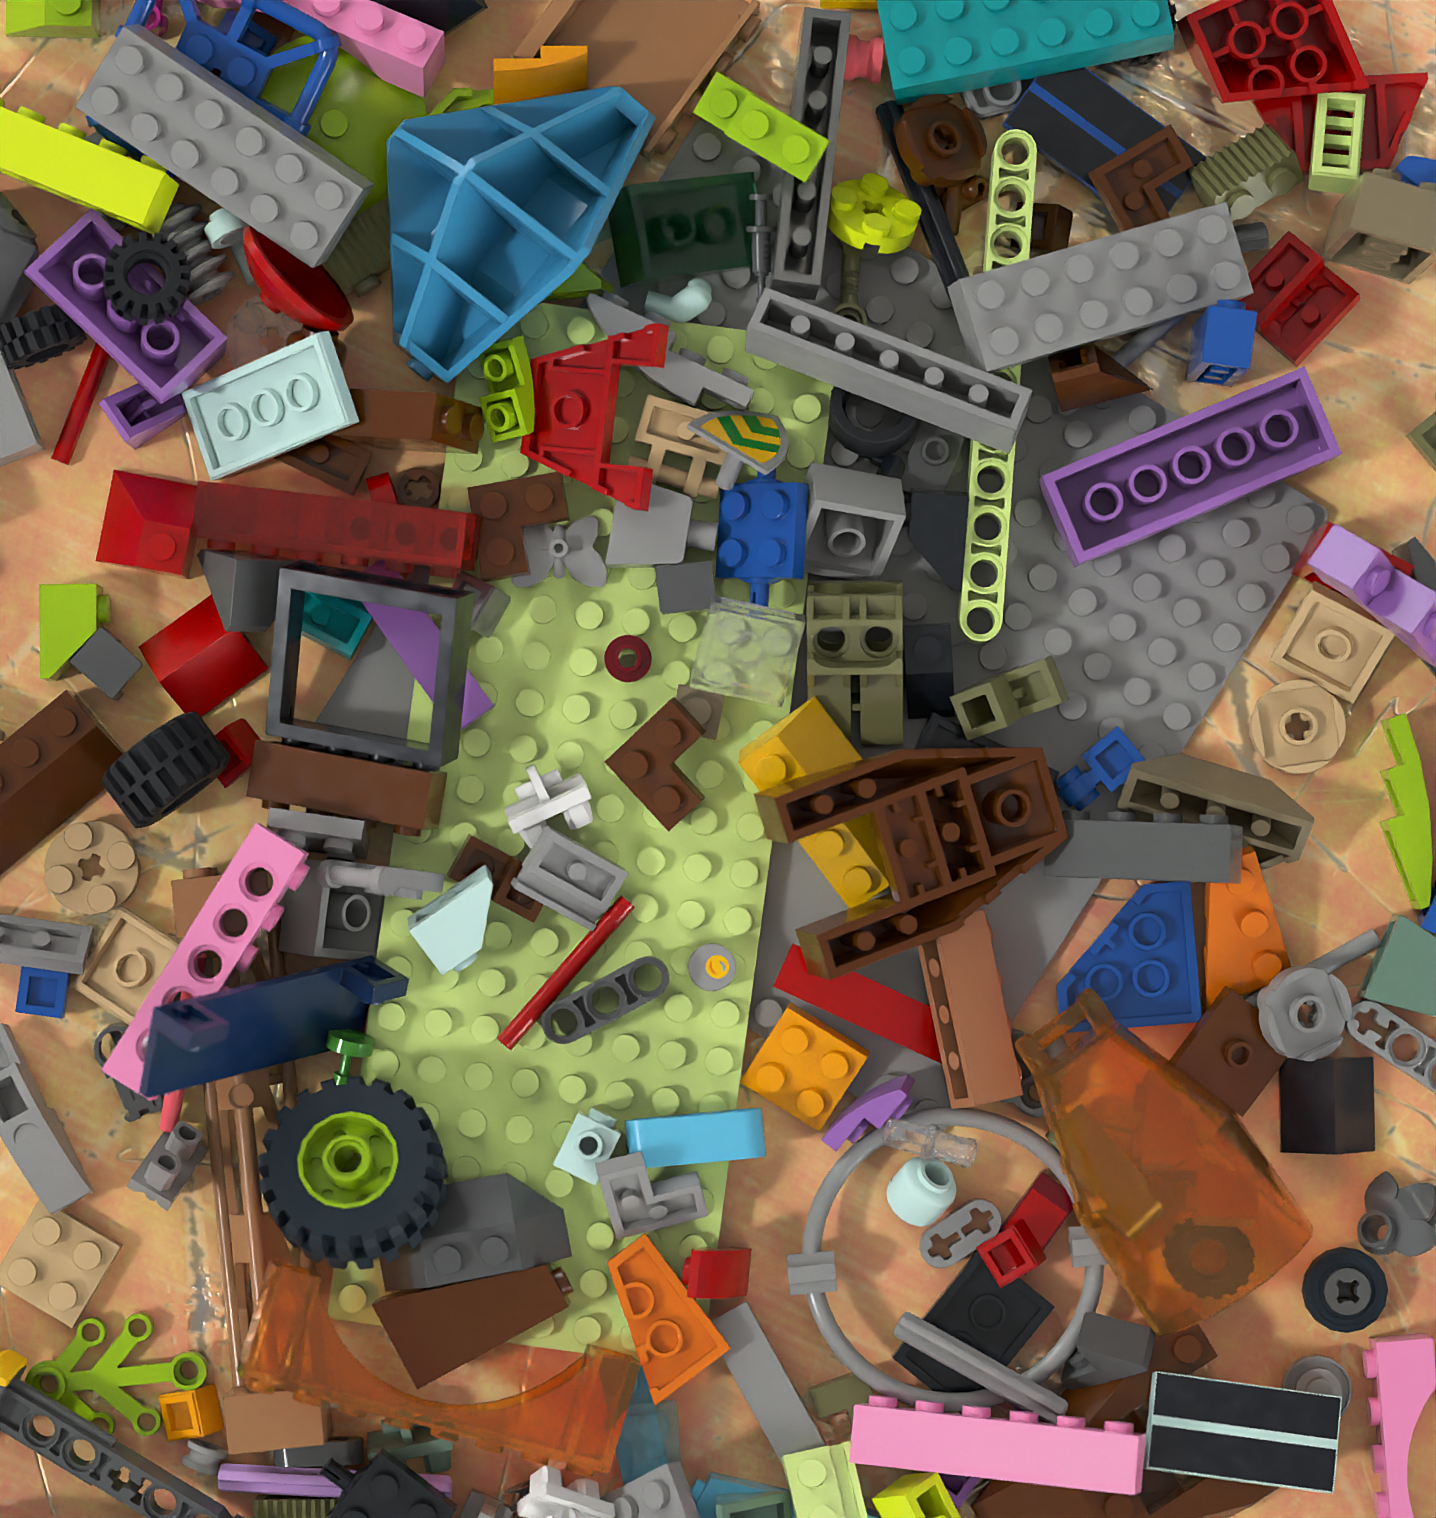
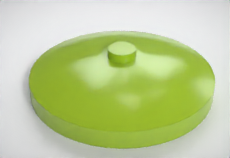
[261,35,427,217]

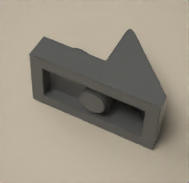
[1061,1312,1156,1390]

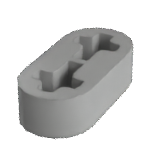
[919,1198,1001,1268]

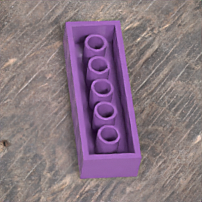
[1038,366,1342,568]

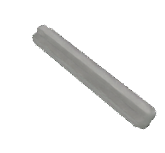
[894,1312,1068,1424]

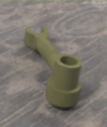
[832,237,867,326]

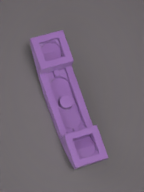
[361,558,495,730]

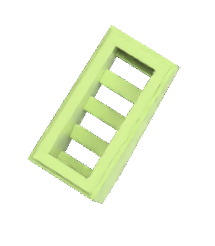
[1308,92,1366,194]

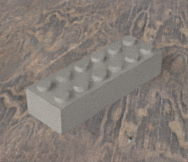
[75,23,374,268]
[947,202,1254,374]

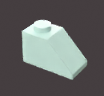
[408,865,493,975]

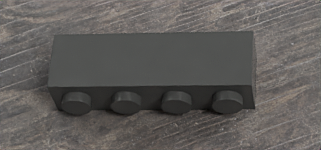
[1044,810,1243,884]

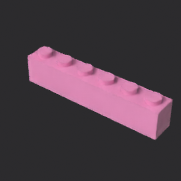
[849,1395,1146,1495]

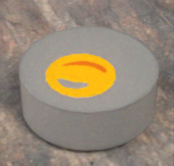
[688,943,736,991]

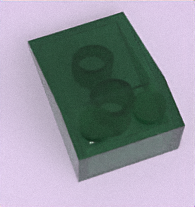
[608,172,757,288]

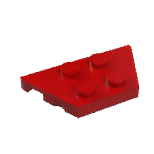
[1251,72,1428,175]

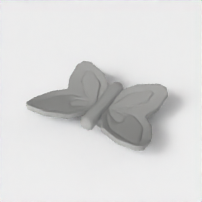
[512,516,607,587]

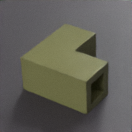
[809,1372,873,1424]

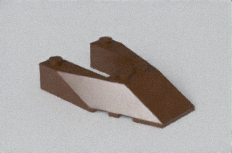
[754,747,1069,980]
[970,1313,1280,1518]

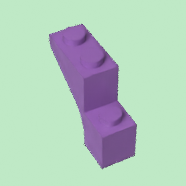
[1307,523,1436,667]

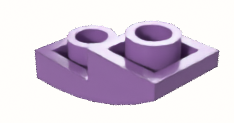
[822,1075,915,1151]

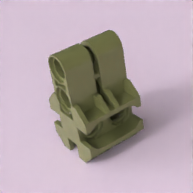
[806,580,903,745]

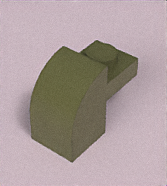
[950,655,1069,741]

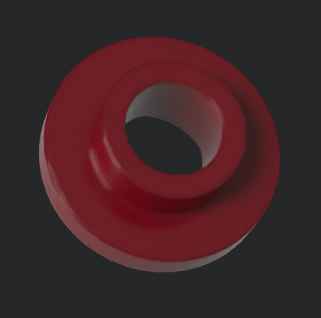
[604,635,652,683]

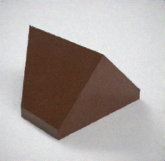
[1048,343,1153,412]

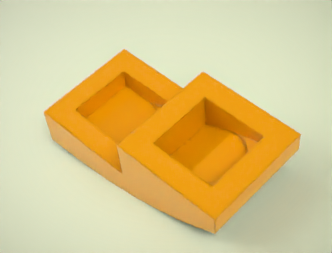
[493,46,588,105]

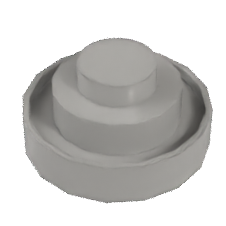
[1280,1354,1352,1417]

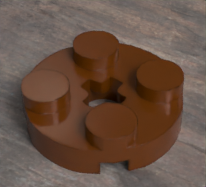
[893,94,987,188]

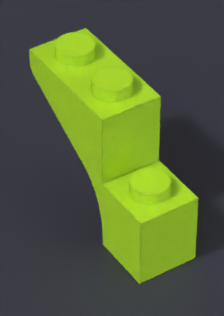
[693,71,831,183]

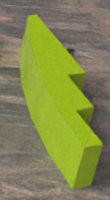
[1379,713,1433,910]

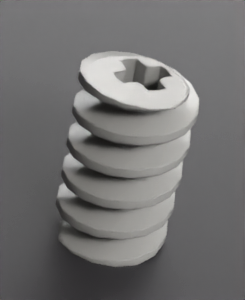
[151,203,235,306]

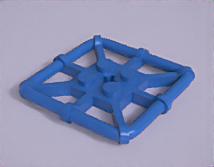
[85,0,342,182]

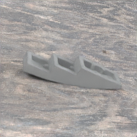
[712,1302,827,1464]

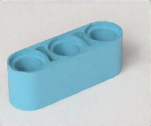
[625,1108,766,1168]

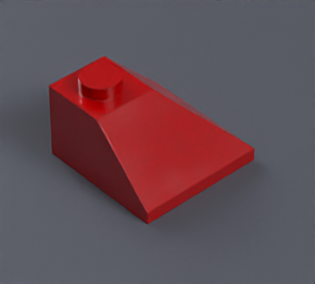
[96,470,207,579]

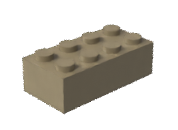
[1321,169,1436,284]

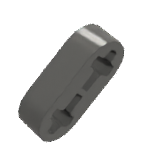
[274,1436,364,1467]

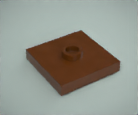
[1169,986,1287,1117]

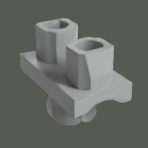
[127,1121,209,1211]

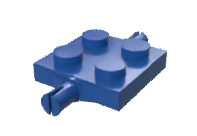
[715,469,809,613]

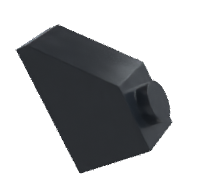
[902,488,969,591]
[903,623,955,719]

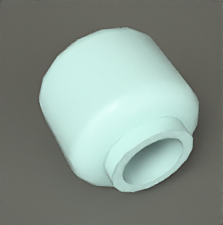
[886,1156,957,1227]

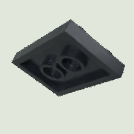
[891,1250,1054,1413]

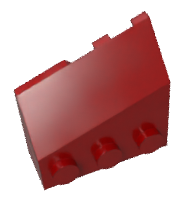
[1176,0,1370,104]

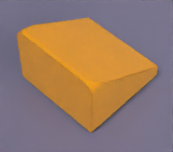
[158,1384,224,1442]

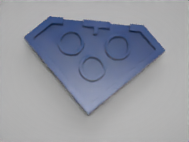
[1056,882,1202,1033]

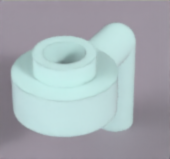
[204,208,257,286]

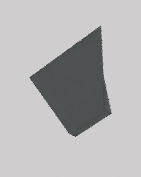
[197,549,316,632]

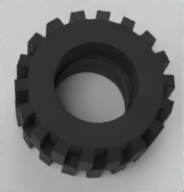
[101,711,231,828]

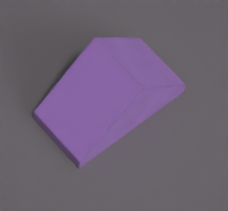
[99,383,188,449]

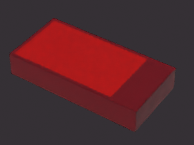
[998,1171,1074,1276]

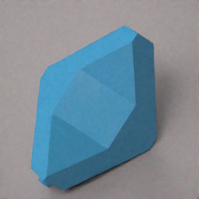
[386,86,656,383]

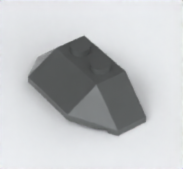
[379,1173,572,1292]

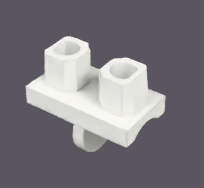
[504,764,593,849]
[517,1465,615,1518]

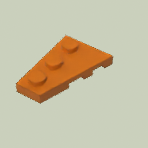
[1202,845,1291,1008]

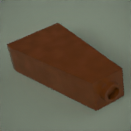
[372,1262,574,1389]

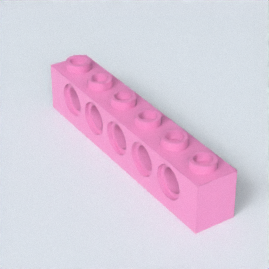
[101,823,310,1101]

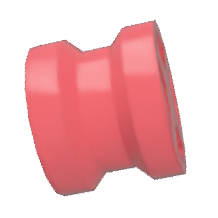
[844,34,884,84]

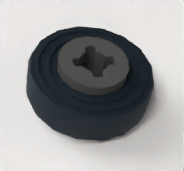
[1302,1247,1388,1333]

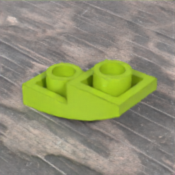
[479,335,535,443]

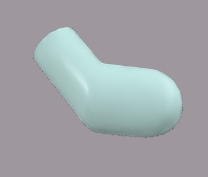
[643,278,712,323]

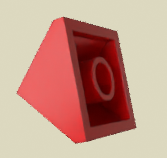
[138,594,269,717]

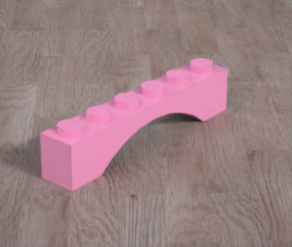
[196,0,445,98]
[1362,1333,1436,1518]

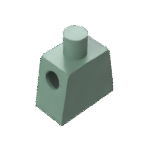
[1357,915,1436,1017]

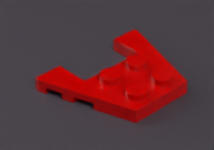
[520,323,669,511]

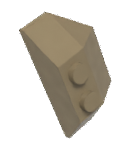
[1117,753,1314,870]

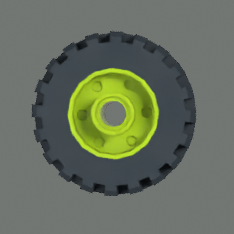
[258,1076,448,1270]

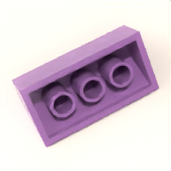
[24,208,228,404]

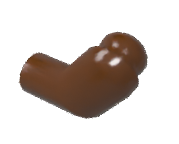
[940,174,989,236]

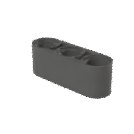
[542,956,670,1044]

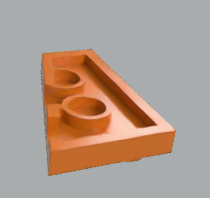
[607,1232,731,1406]

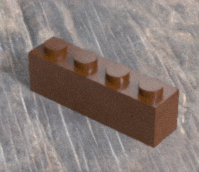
[246,740,447,837]

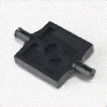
[320,1447,457,1518]

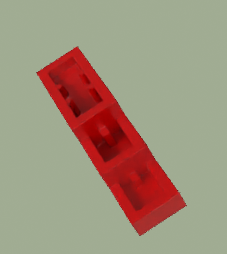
[773,943,942,1064]

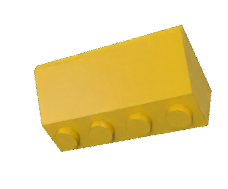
[738,696,889,908]

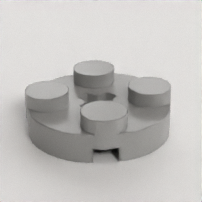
[1257,965,1352,1061]

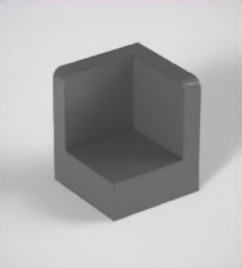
[655,561,717,615]
[70,627,143,701]

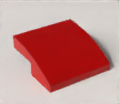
[1238,230,1360,367]

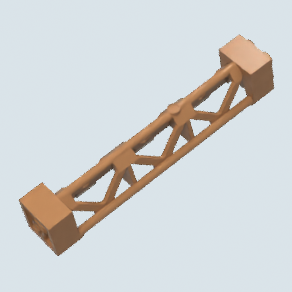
[171,867,333,1455]

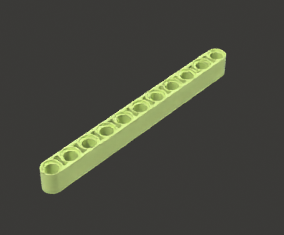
[957,129,1037,644]

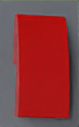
[682,1246,752,1299]

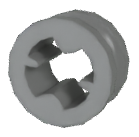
[181,1439,228,1476]

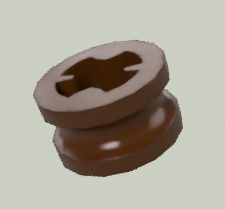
[398,468,441,510]

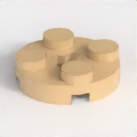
[1249,680,1346,774]
[44,821,141,915]

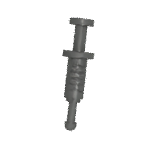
[746,194,777,303]

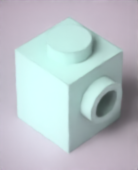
[553,1107,622,1186]

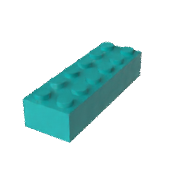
[877,0,1174,105]

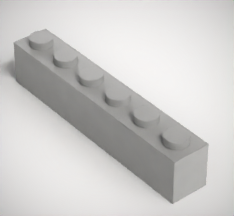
[745,287,1032,454]

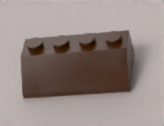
[0,690,125,875]

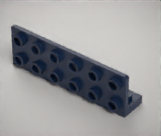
[139,955,409,1098]

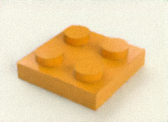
[740,1002,870,1132]

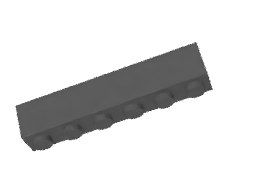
[769,7,851,300]

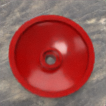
[243,225,354,332]

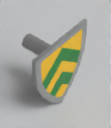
[687,410,789,490]

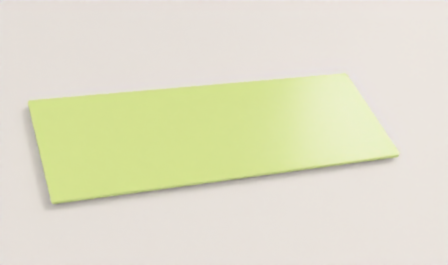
[328,303,834,1361]

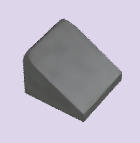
[451,570,511,638]

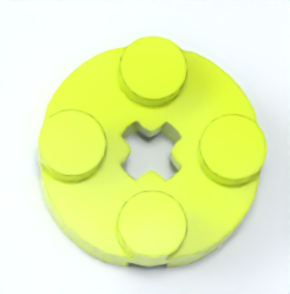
[827,173,922,254]

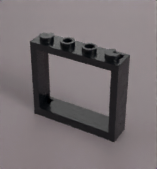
[265,561,475,771]

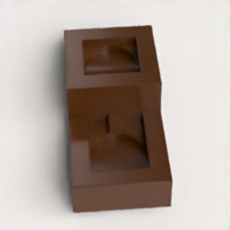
[446,834,544,923]

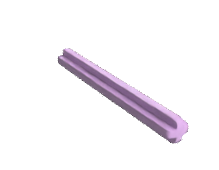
[217,1463,453,1499]

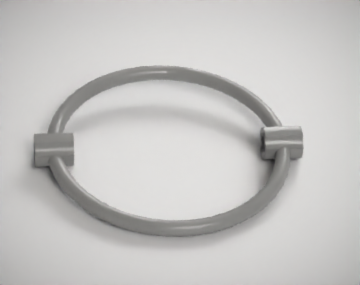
[786,1107,1121,1412]

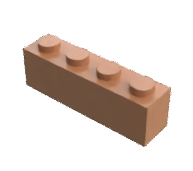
[918,909,1023,1109]

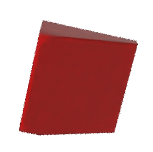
[215,718,261,788]
[976,1219,1047,1288]

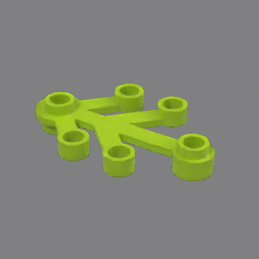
[25,1312,209,1436]

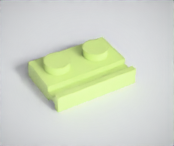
[781,1441,868,1518]

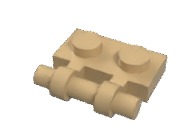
[627,394,727,499]

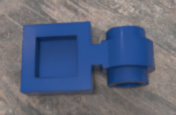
[1055,726,1145,811]

